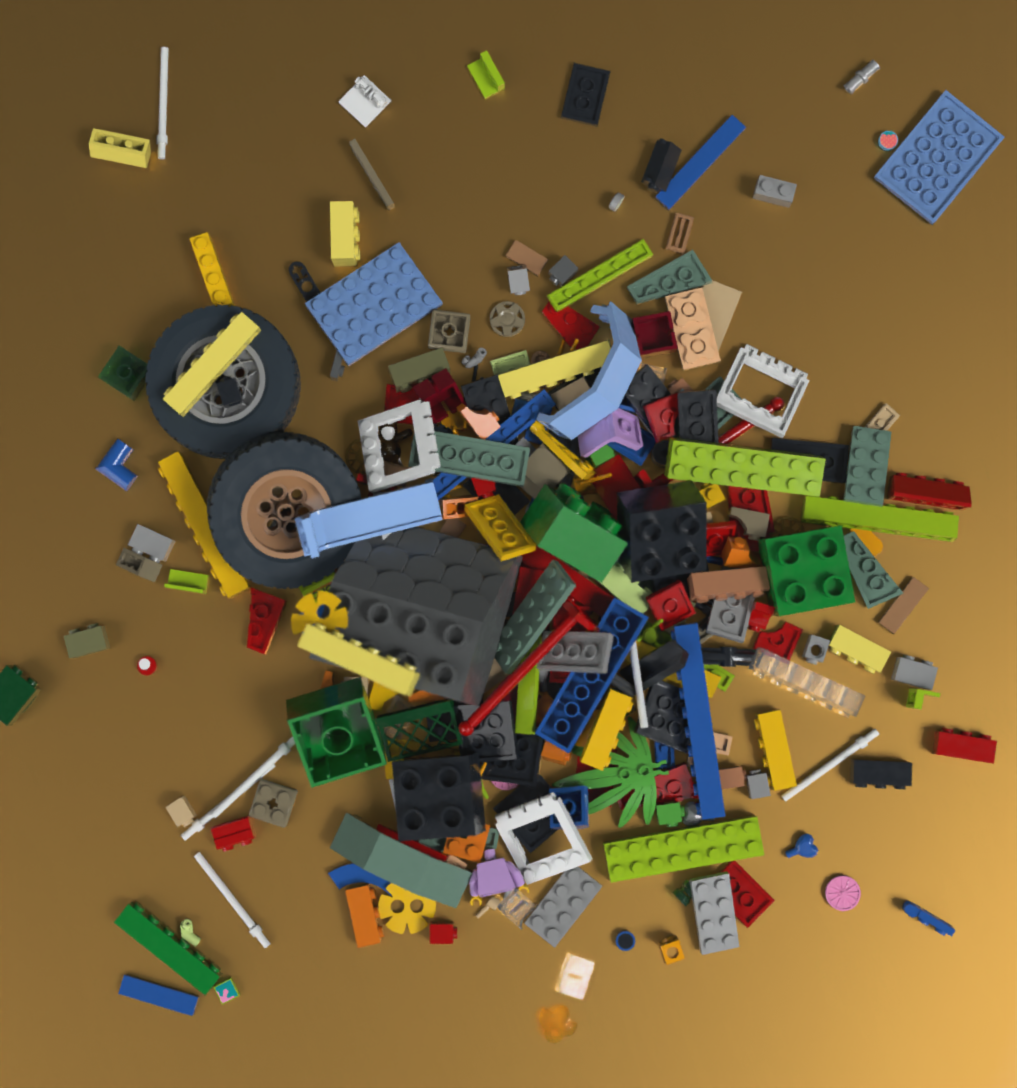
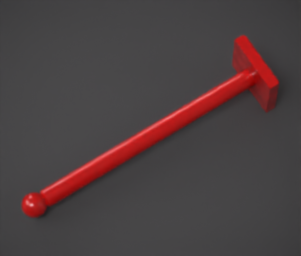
[634,397,785,488]
[458,598,600,736]

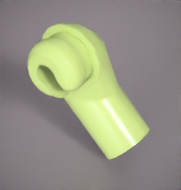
[180,919,201,947]

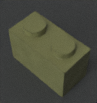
[64,623,110,658]

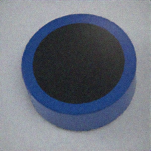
[616,930,635,951]

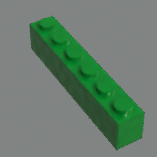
[114,902,222,995]

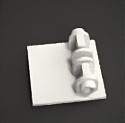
[338,75,391,128]

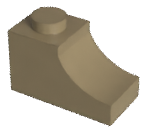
[727,507,770,541]
[116,548,162,582]

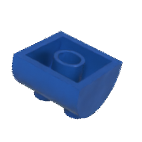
[549,786,589,830]

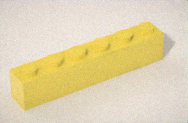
[163,312,261,417]
[498,340,612,399]
[298,622,420,696]

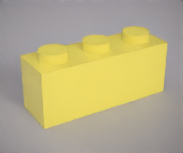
[89,128,151,168]
[828,625,891,674]

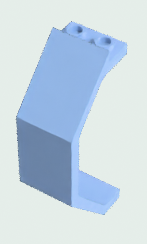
[536,301,642,440]

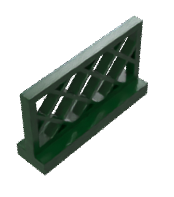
[375,698,463,762]

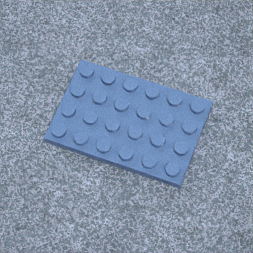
[874,90,1005,225]
[305,243,443,367]

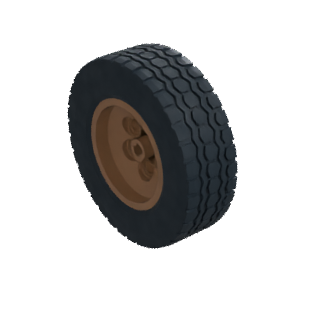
[207,432,361,589]

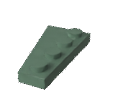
[627,250,712,304]

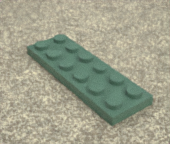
[408,431,530,487]
[494,560,576,674]

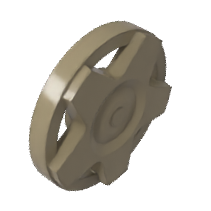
[490,301,525,337]

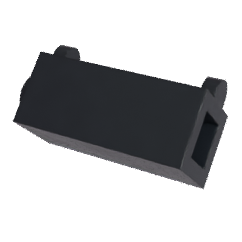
[641,138,682,193]

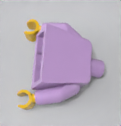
[469,849,529,906]

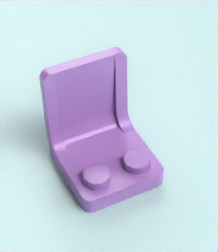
[578,408,643,458]

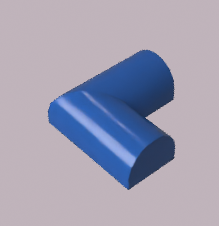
[95,438,138,491]

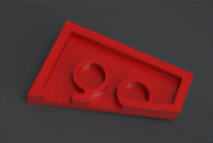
[542,301,600,350]
[247,587,287,655]

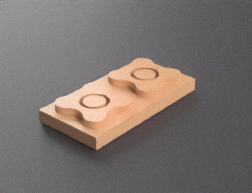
[665,288,721,371]

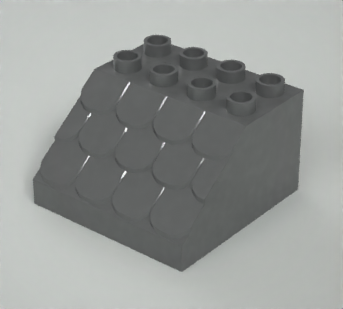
[309,527,523,706]

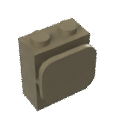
[520,443,571,500]

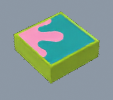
[213,977,240,1005]

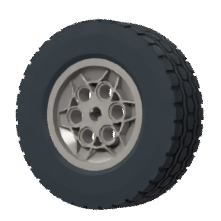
[145,305,301,459]

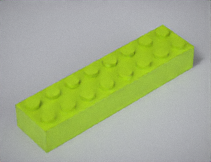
[664,437,826,497]
[603,815,764,883]

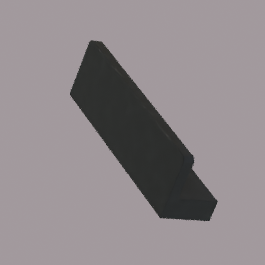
[620,639,689,691]

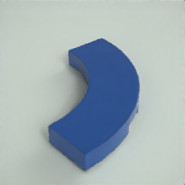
[328,863,393,897]

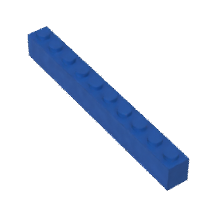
[670,622,726,820]

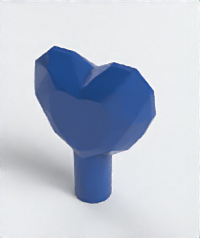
[785,834,818,858]

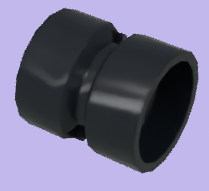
[650,440,669,468]

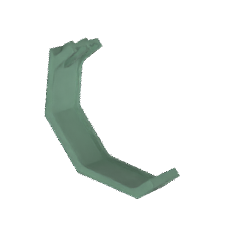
[330,812,473,908]

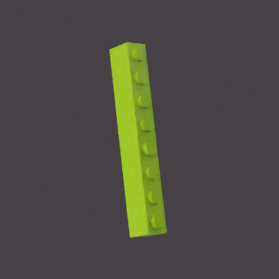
[801,496,959,542]

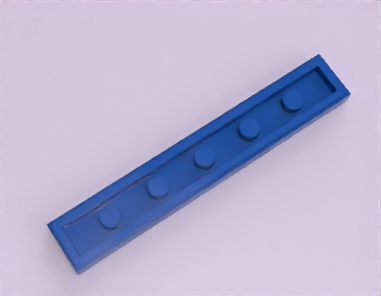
[655,115,746,210]

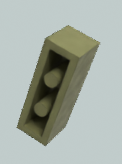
[388,348,450,393]

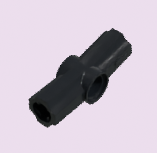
[701,647,758,667]

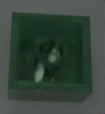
[98,346,148,401]

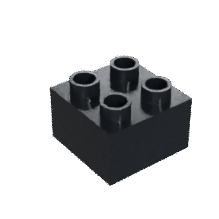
[617,480,707,583]
[392,753,486,841]

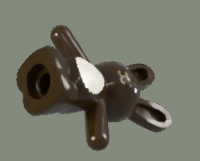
[378,422,413,466]

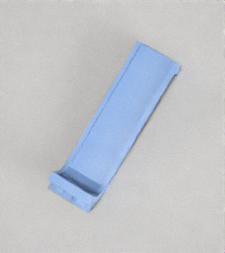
[294,478,443,558]

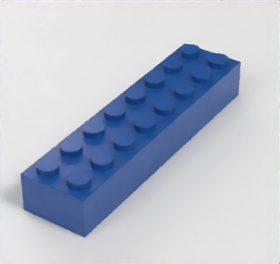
[535,597,649,753]

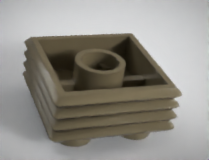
[428,309,471,353]
[249,779,298,828]

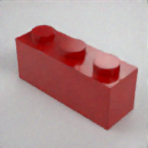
[932,728,997,764]

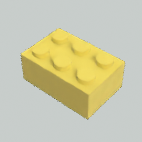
[330,201,360,267]

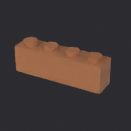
[687,566,770,603]

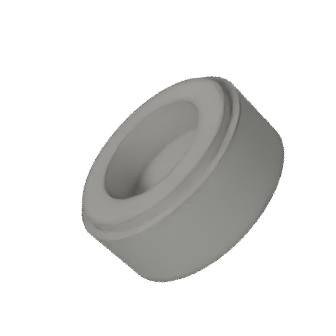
[609,193,625,212]

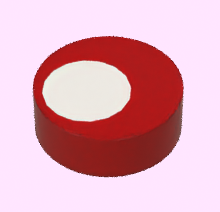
[137,656,157,676]

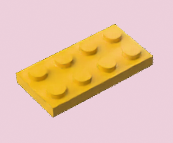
[464,494,536,561]

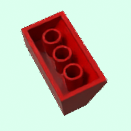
[887,472,972,511]

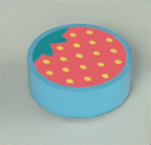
[878,131,898,151]

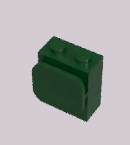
[0,665,41,726]

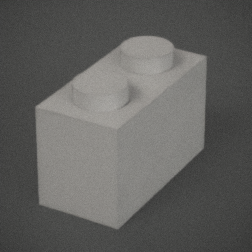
[752,175,797,208]
[128,524,176,563]
[891,655,938,690]

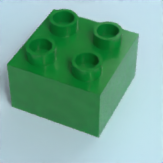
[520,483,628,583]
[757,525,855,616]
[286,677,387,788]

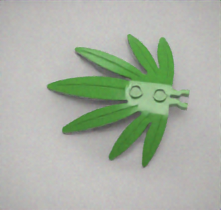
[552,716,669,828]

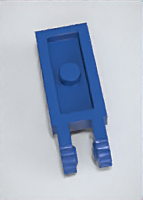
[902,901,955,937]

